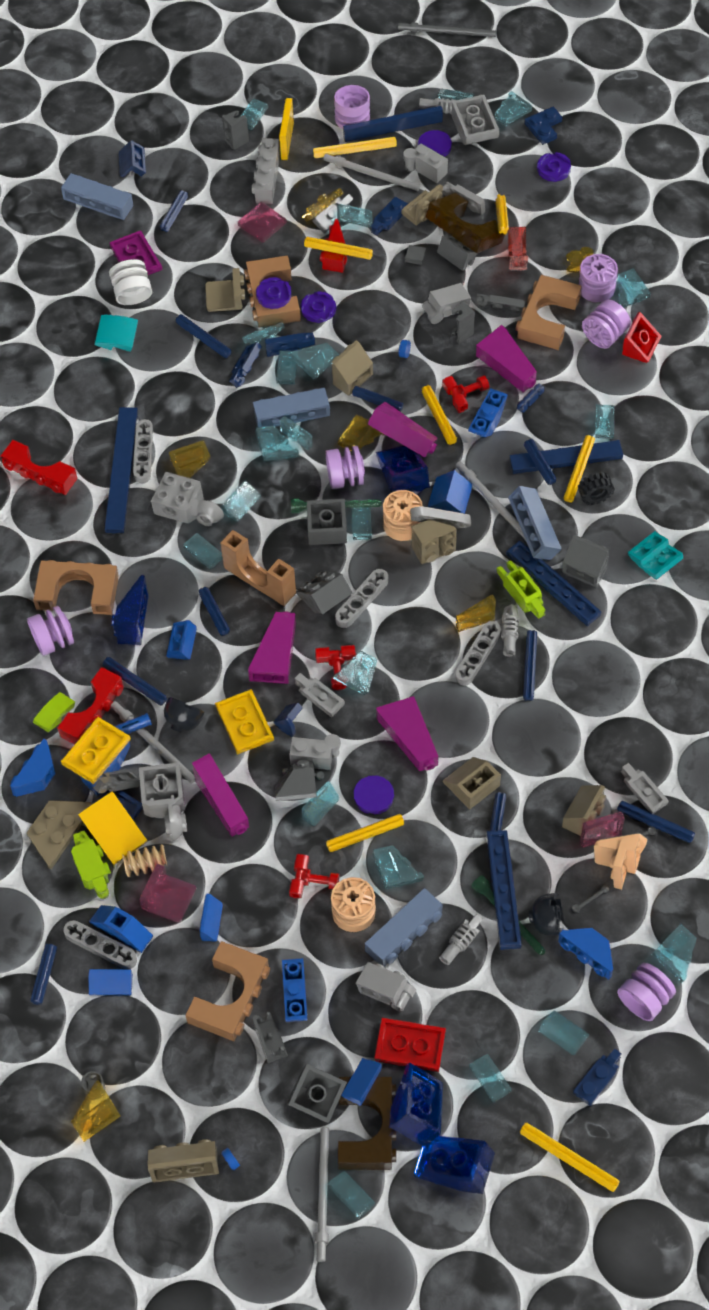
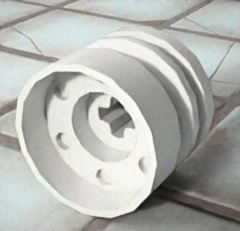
[109,260,152,305]

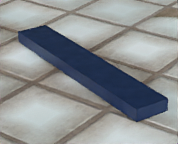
[343,106,443,142]
[509,440,623,474]
[506,541,602,627]
[486,830,522,950]

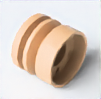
[383,490,423,541]
[331,877,376,932]

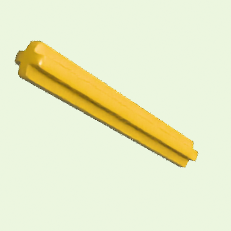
[313,137,397,158]
[520,1123,619,1192]

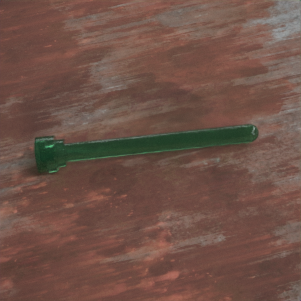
[291,498,382,514]
[471,875,545,955]

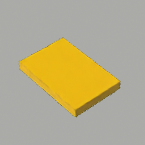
[279,98,294,160]
[215,689,274,754]
[61,717,131,784]
[78,791,148,865]

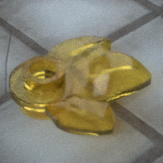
[566,247,594,273]

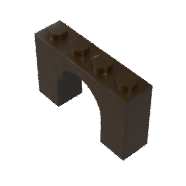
[425,193,505,253]
[338,1077,396,1170]

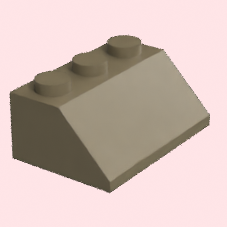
[148,1139,219,1183]

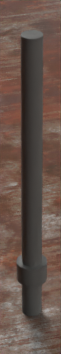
[398,22,497,37]

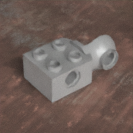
[151,472,224,526]
[139,762,187,841]

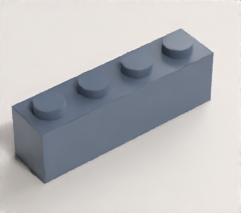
[61,173,133,220]
[253,388,330,430]
[508,486,562,560]
[365,888,443,967]

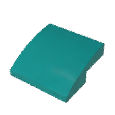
[94,315,138,352]
[627,531,683,580]

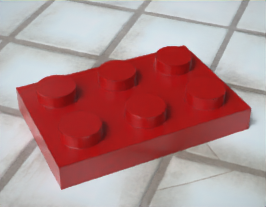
[374,1018,446,1072]

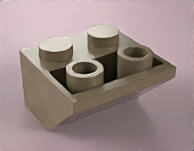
[332,340,373,396]
[412,519,457,565]
[443,757,501,810]
[562,785,606,837]

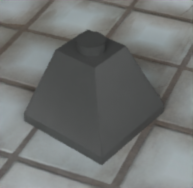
[275,760,317,801]
[286,1064,347,1123]

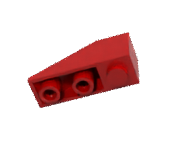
[320,218,347,273]

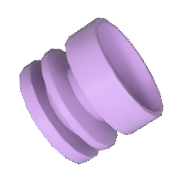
[334,85,370,129]
[578,254,618,302]
[582,299,631,349]
[325,446,365,489]
[27,606,74,656]
[617,963,676,1021]

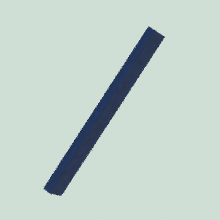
[105,407,138,533]

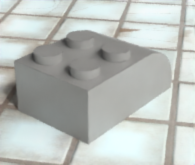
[452,95,499,145]

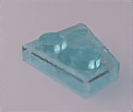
[495,91,532,126]
[617,268,651,308]
[242,321,285,344]
[290,343,339,380]
[255,426,299,461]
[333,651,377,695]
[372,845,424,889]
[652,924,697,983]

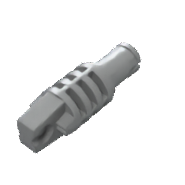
[419,98,456,115]
[501,604,519,657]
[439,914,483,965]

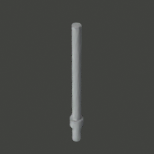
[324,154,420,191]
[455,461,526,540]
[111,701,195,784]
[315,1127,329,1262]

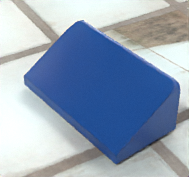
[166,620,197,660]
[199,893,223,942]
[89,969,133,995]
[341,1058,382,1106]

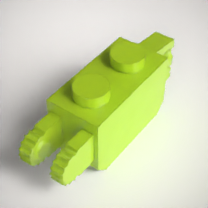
[496,560,545,619]
[71,830,111,899]

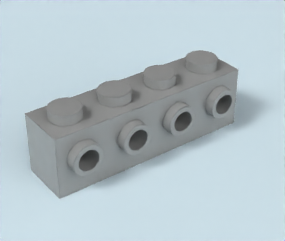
[252,138,280,204]

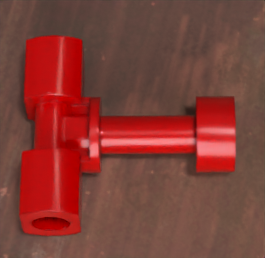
[442,375,490,413]
[315,645,356,690]
[289,854,340,898]

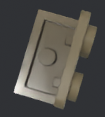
[401,184,443,226]
[206,268,245,312]

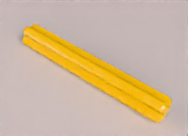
[495,194,509,235]
[304,236,373,260]
[422,385,457,445]
[564,435,595,503]
[326,814,404,852]

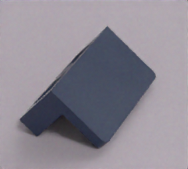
[119,140,146,177]

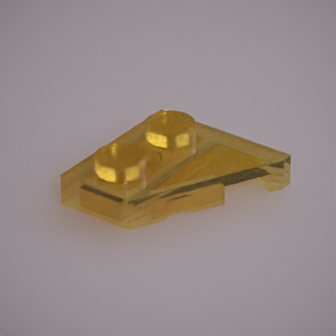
[302,188,344,222]
[338,415,385,451]
[169,440,210,478]
[456,595,496,632]
[71,1080,121,1142]

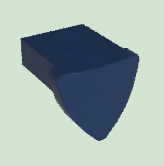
[273,703,303,737]

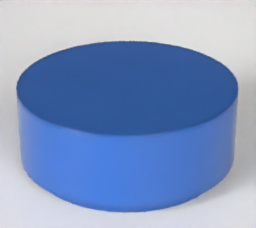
[399,339,411,358]
[221,1147,240,1170]

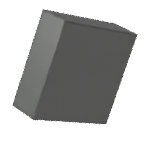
[405,245,426,265]

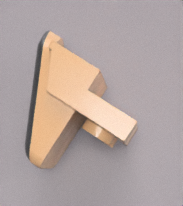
[594,833,647,889]

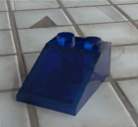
[376,446,430,493]
[111,575,149,645]
[389,1063,443,1147]
[414,1134,495,1194]

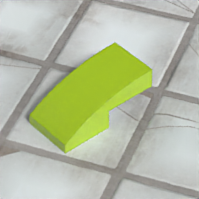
[33,692,75,733]

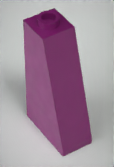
[476,325,537,393]
[368,402,438,457]
[248,611,296,684]
[376,696,439,771]
[192,753,249,837]

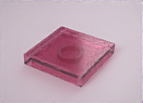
[238,202,287,243]
[580,812,625,848]

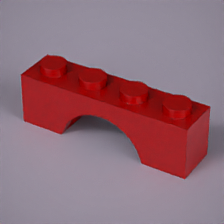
[1,440,78,495]
[57,667,124,745]

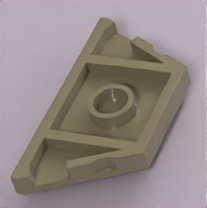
[27,801,93,869]

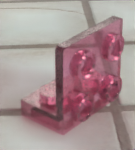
[139,864,197,923]

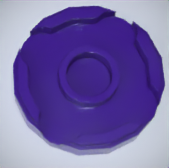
[418,130,452,157]
[537,152,571,182]
[256,277,291,309]
[301,291,336,323]
[354,775,394,815]

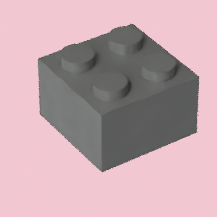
[307,499,347,545]

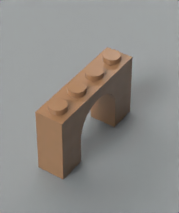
[244,256,301,328]
[516,275,582,350]
[221,530,296,606]
[33,560,119,615]
[185,941,270,1041]

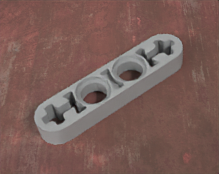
[133,419,154,484]
[410,506,471,528]
[335,569,388,628]
[456,621,501,686]
[64,920,137,969]

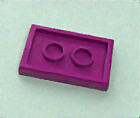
[109,230,162,275]

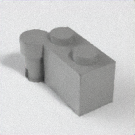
[403,144,448,183]
[422,283,471,324]
[290,734,341,770]
[356,962,416,1012]

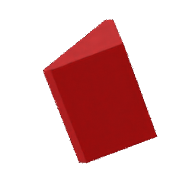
[622,312,662,363]

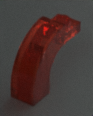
[507,227,528,270]

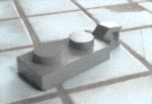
[442,182,485,215]
[295,673,345,718]
[621,763,669,814]

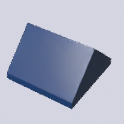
[428,470,473,514]

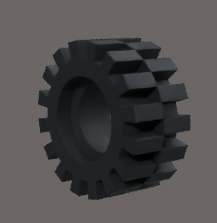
[578,472,615,505]

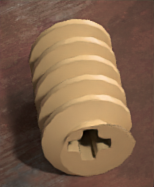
[122,844,167,877]

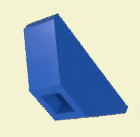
[468,388,508,438]
[10,739,56,797]
[89,905,153,953]
[558,928,613,980]
[282,958,307,1022]

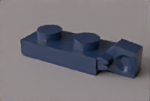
[371,197,408,236]
[265,332,315,357]
[229,342,262,388]
[573,1049,622,1106]

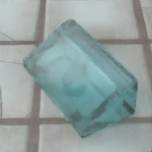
[438,88,474,100]
[222,481,261,522]
[302,781,339,826]
[539,1010,589,1055]
[328,1171,375,1219]

